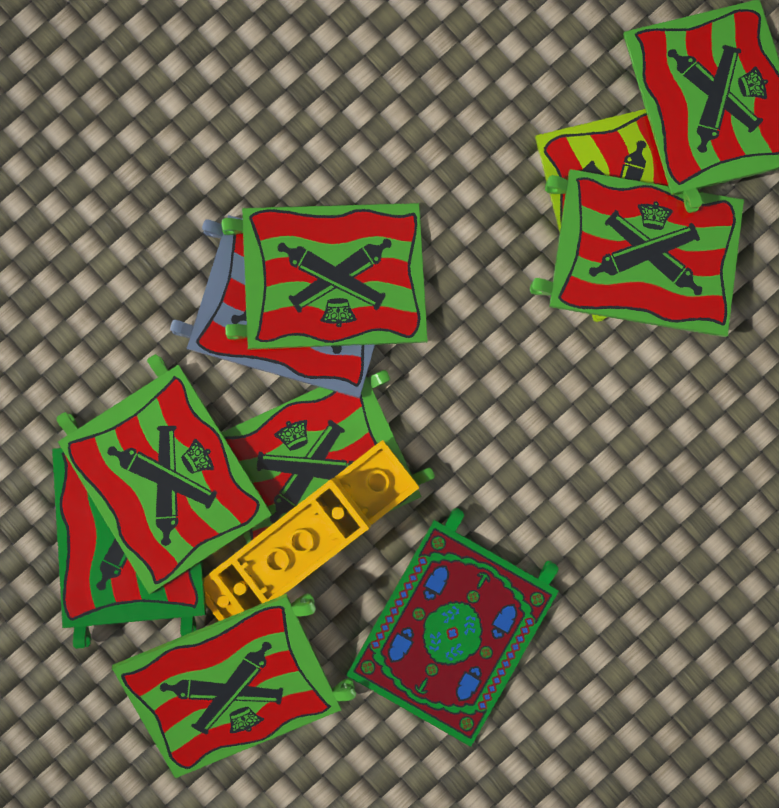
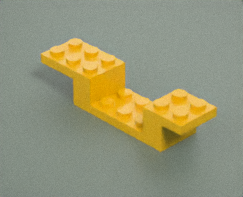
[204,440,420,621]

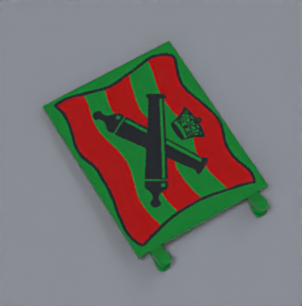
[52,448,206,649]

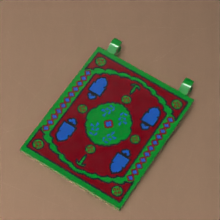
[346,508,559,747]

